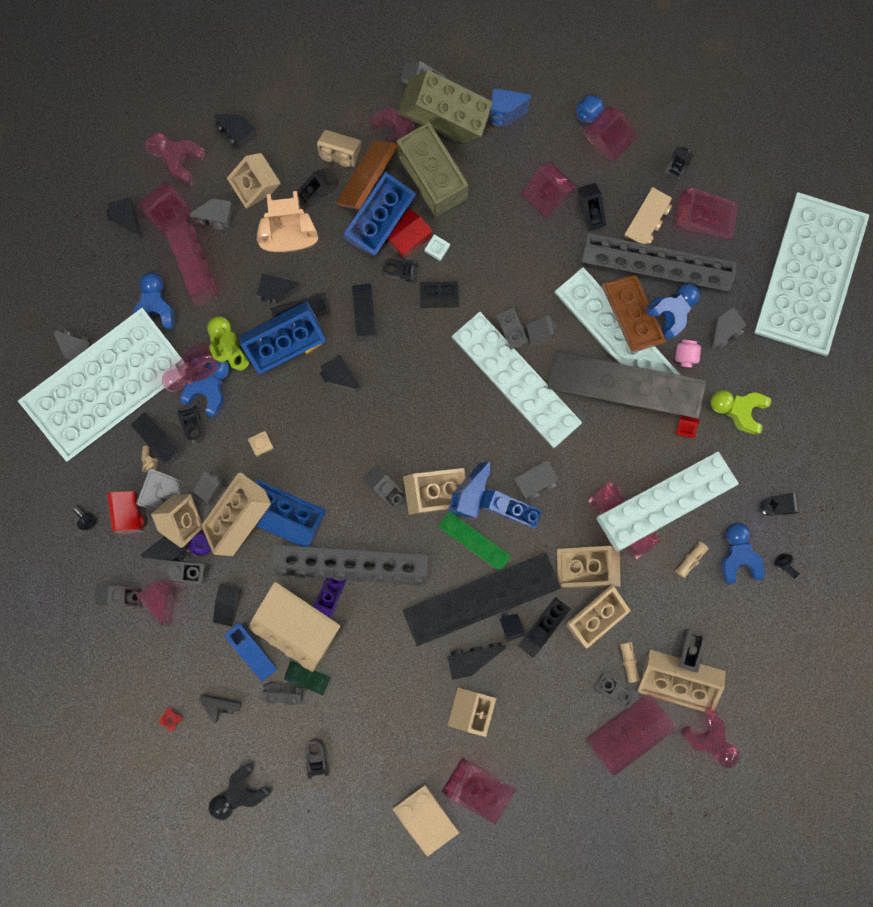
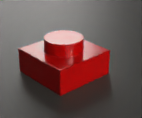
[676,415,699,438]

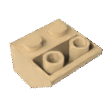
[317,130,362,167]
[448,688,496,737]

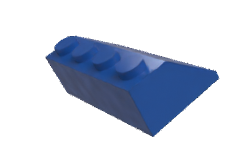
[341,172,416,256]
[240,301,326,375]
[255,480,326,547]

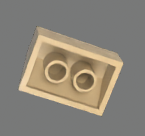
[567,585,630,649]

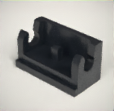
[420,281,458,308]

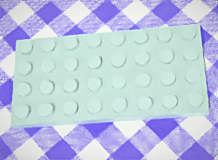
[754,192,869,356]
[18,308,190,462]

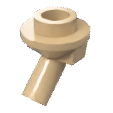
[141,446,158,473]

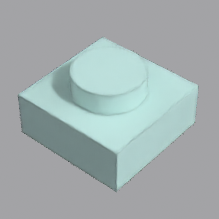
[424,234,450,261]

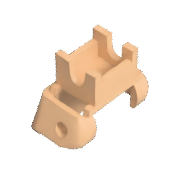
[257,191,318,252]

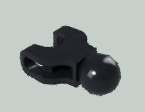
[208,763,271,821]

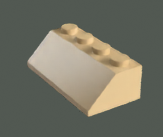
[201,473,271,556]
[637,649,726,714]

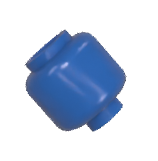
[576,95,603,123]

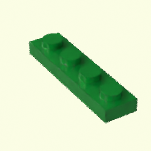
[438,512,511,571]

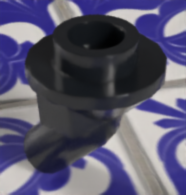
[72,504,96,530]
[774,554,800,579]

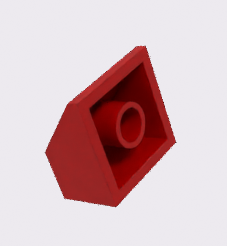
[386,208,432,260]
[107,491,145,535]

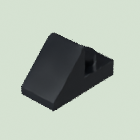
[199,695,241,723]

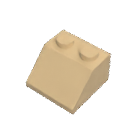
[227,153,281,209]
[151,494,202,547]

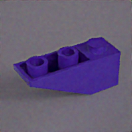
[313,578,346,619]

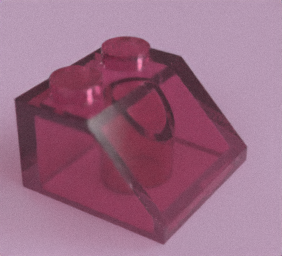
[583,106,638,163]
[520,161,577,218]
[137,181,192,238]
[137,580,174,627]

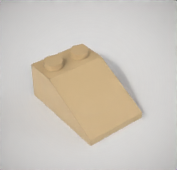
[403,468,466,515]
[557,546,620,588]
[393,784,459,857]

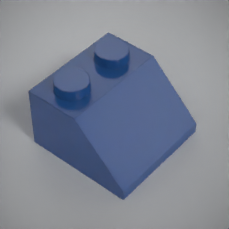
[489,88,531,127]

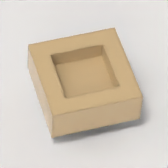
[248,431,274,457]

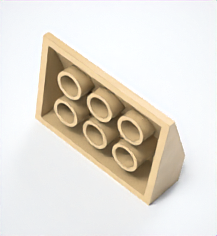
[248,582,341,672]

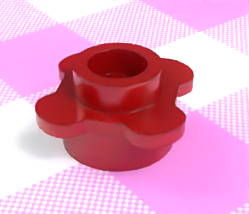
[158,708,182,732]

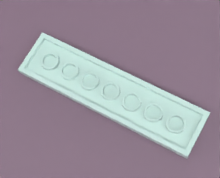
[554,267,680,375]
[452,312,582,449]
[596,451,739,552]

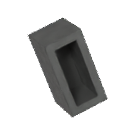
[513,460,559,501]

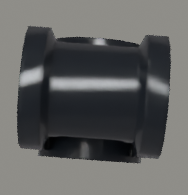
[382,258,419,283]
[177,405,204,444]
[760,493,800,516]
[305,739,329,779]

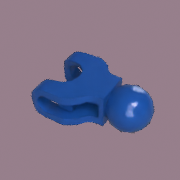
[133,272,174,330]
[645,283,700,339]
[180,358,229,418]
[721,523,764,585]

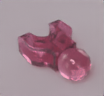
[370,108,418,149]
[146,133,207,184]
[162,343,218,392]
[681,707,740,768]

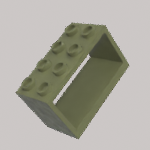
[398,69,493,144]
[396,122,469,217]

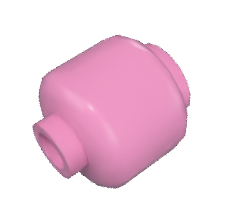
[675,340,701,368]

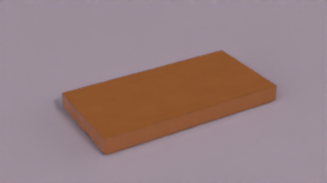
[336,140,397,209]
[602,275,666,353]

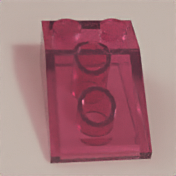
[674,188,739,240]
[442,757,516,824]

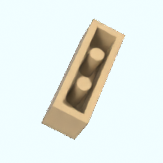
[623,187,672,245]

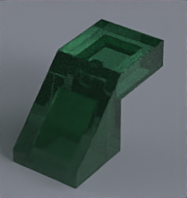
[283,661,331,695]

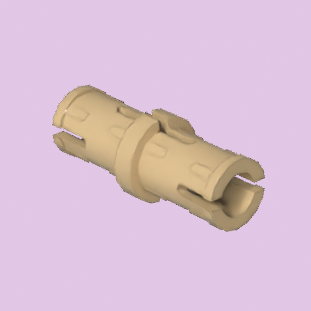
[675,541,709,579]
[620,642,640,683]

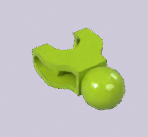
[207,316,250,371]
[710,390,772,435]

